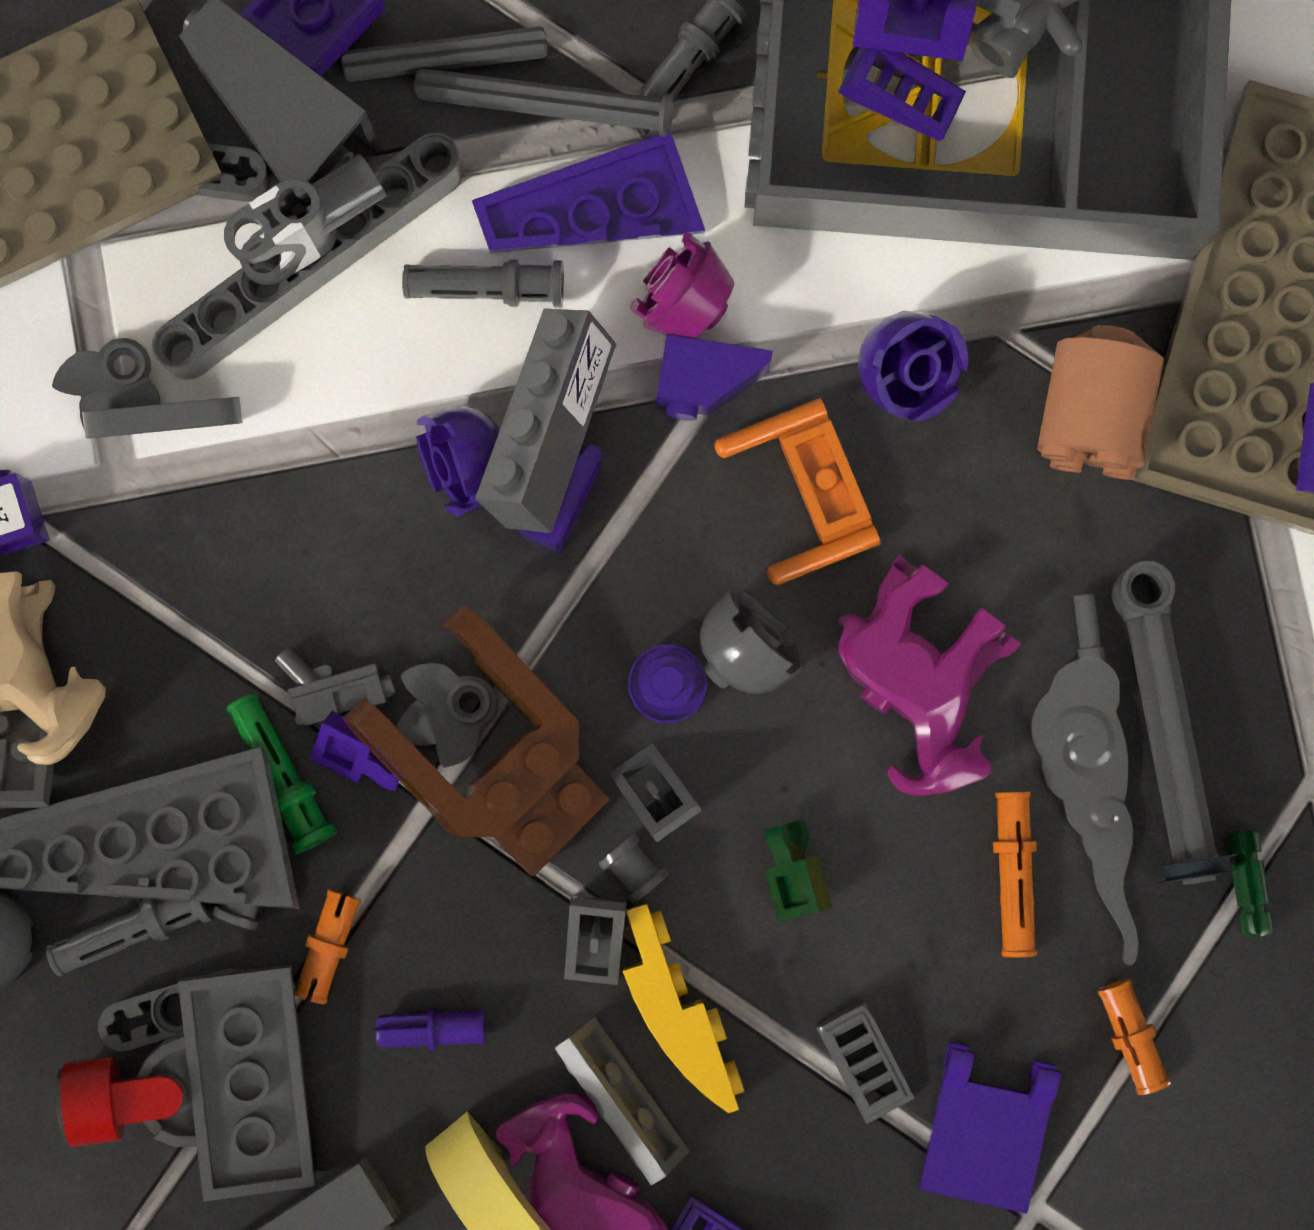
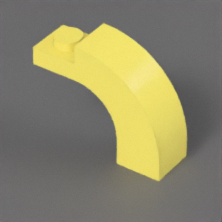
[425,1111,551,1230]

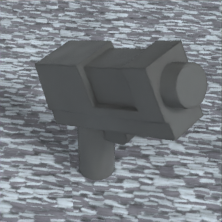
[275,646,397,727]

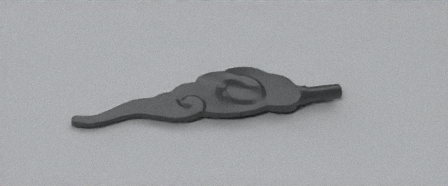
[1030,594,1139,965]

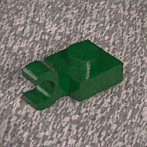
[764,819,832,922]

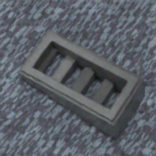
[814,1000,914,1124]

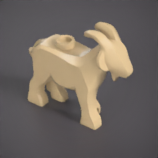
[0,571,106,765]

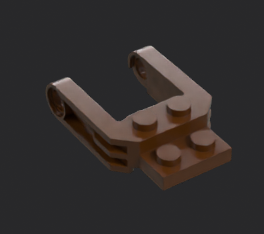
[343,604,610,876]

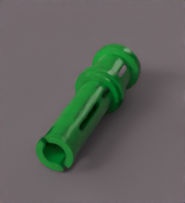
[226,693,338,855]

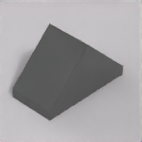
[609,743,702,842]
[564,895,627,985]

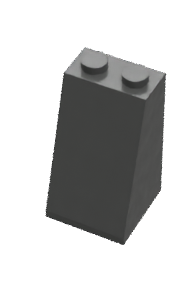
[179,0,380,184]

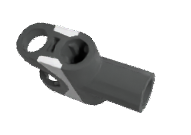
[224,154,387,285]

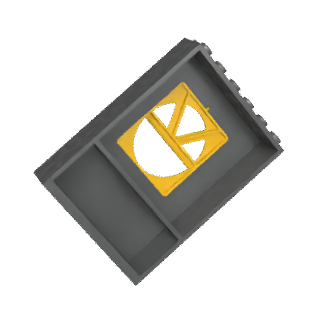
[744,0,1232,260]

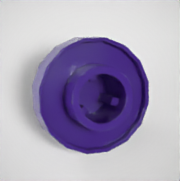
[628,645,707,724]

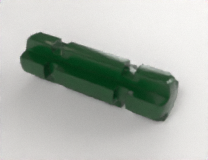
[1227,829,1274,937]

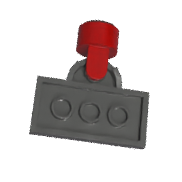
[56,964,316,1202]

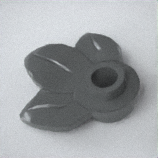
[52,338,160,432]
[396,663,497,768]

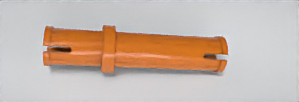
[993,792,1037,957]

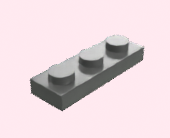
[555,1016,690,1185]

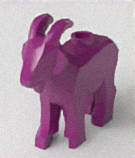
[837,554,1021,797]
[496,1092,668,1230]

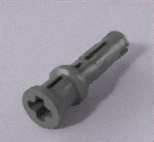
[630,0,747,137]
[402,259,564,308]
[46,899,215,977]

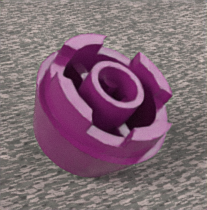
[630,233,735,338]

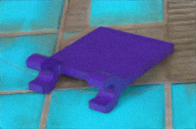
[919,1041,1061,1213]

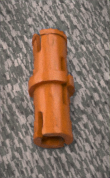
[294,889,361,1004]
[1097,979,1171,1095]

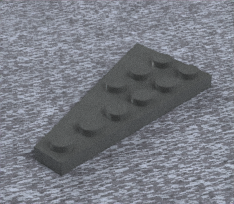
[0,747,300,909]

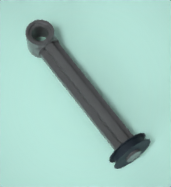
[1111,561,1240,885]

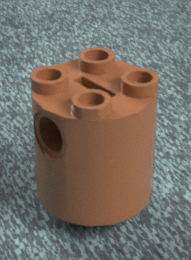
[1037,325,1164,480]

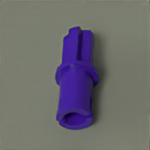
[375,1007,485,1051]

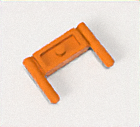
[715,398,881,585]

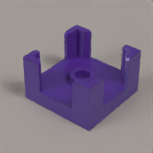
[853,0,976,61]

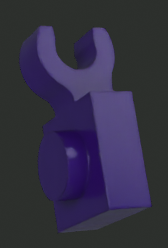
[310,710,399,791]

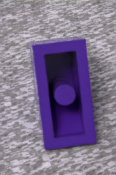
[656,334,773,421]

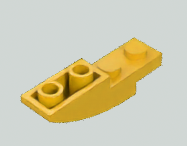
[623,902,745,1113]

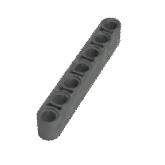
[152,133,463,380]

